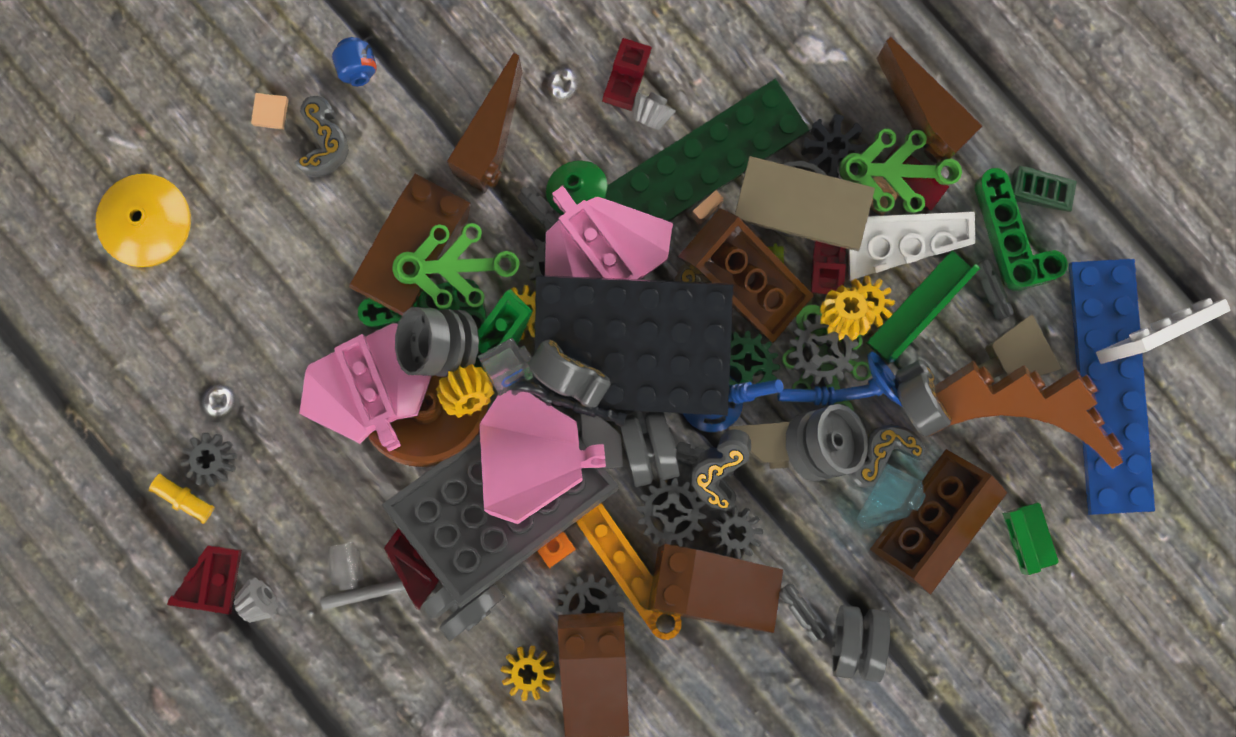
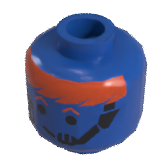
[332,37,377,87]

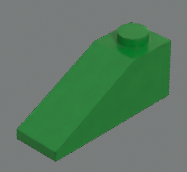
[474,289,533,377]

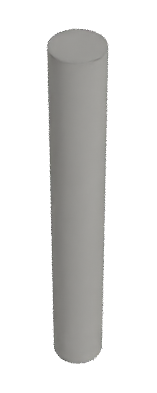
[320,579,405,610]

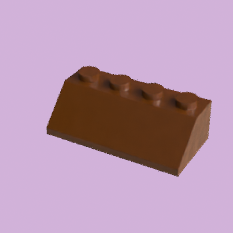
[870,449,1008,595]

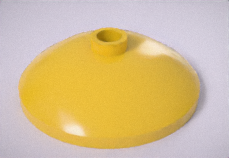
[95,174,191,267]

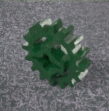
[729,330,780,399]

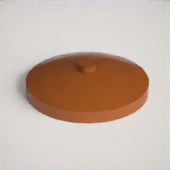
[368,375,489,467]

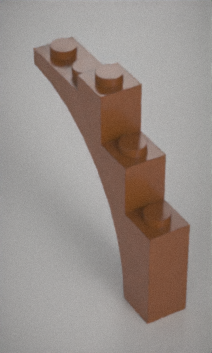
[927,361,1124,469]

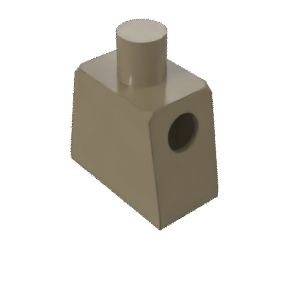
[978,314,1061,379]

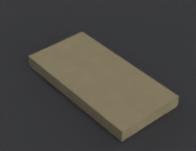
[735,156,875,251]

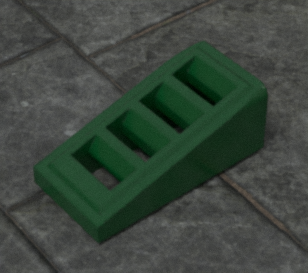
[1011,166,1077,212]

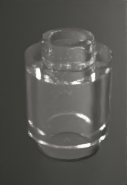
[327,542,364,591]

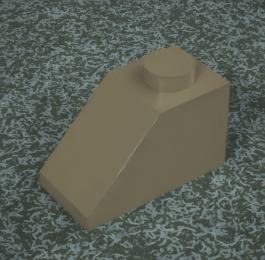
[727,422,790,469]

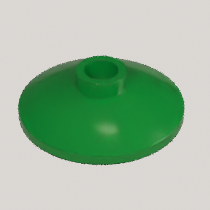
[546,160,608,215]

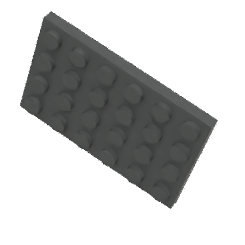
[382,434,619,608]

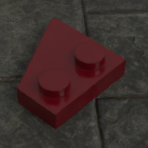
[384,528,440,610]
[167,545,242,614]

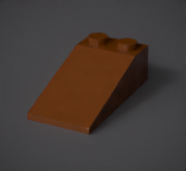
[876,37,982,163]
[447,53,523,193]
[349,173,471,315]
[678,208,814,343]
[648,544,783,633]
[558,612,629,737]

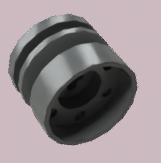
[395,307,479,377]

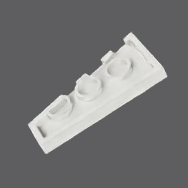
[848,212,975,281]
[1096,298,1231,364]

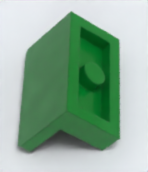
[1002,503,1059,575]

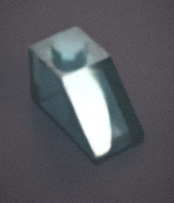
[856,464,926,530]

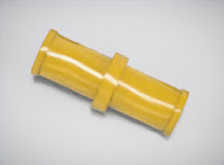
[148,473,215,524]

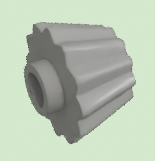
[633,92,676,130]
[233,577,278,623]

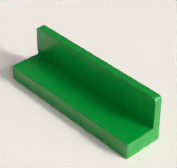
[866,250,980,364]

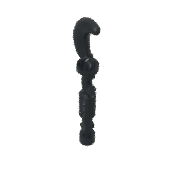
[511,380,627,426]

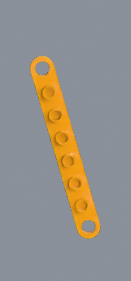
[576,503,682,640]

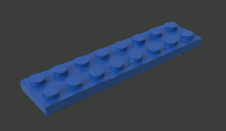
[1068,259,1155,515]

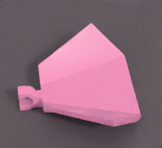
[545,186,673,280]
[299,323,431,452]
[479,380,606,524]

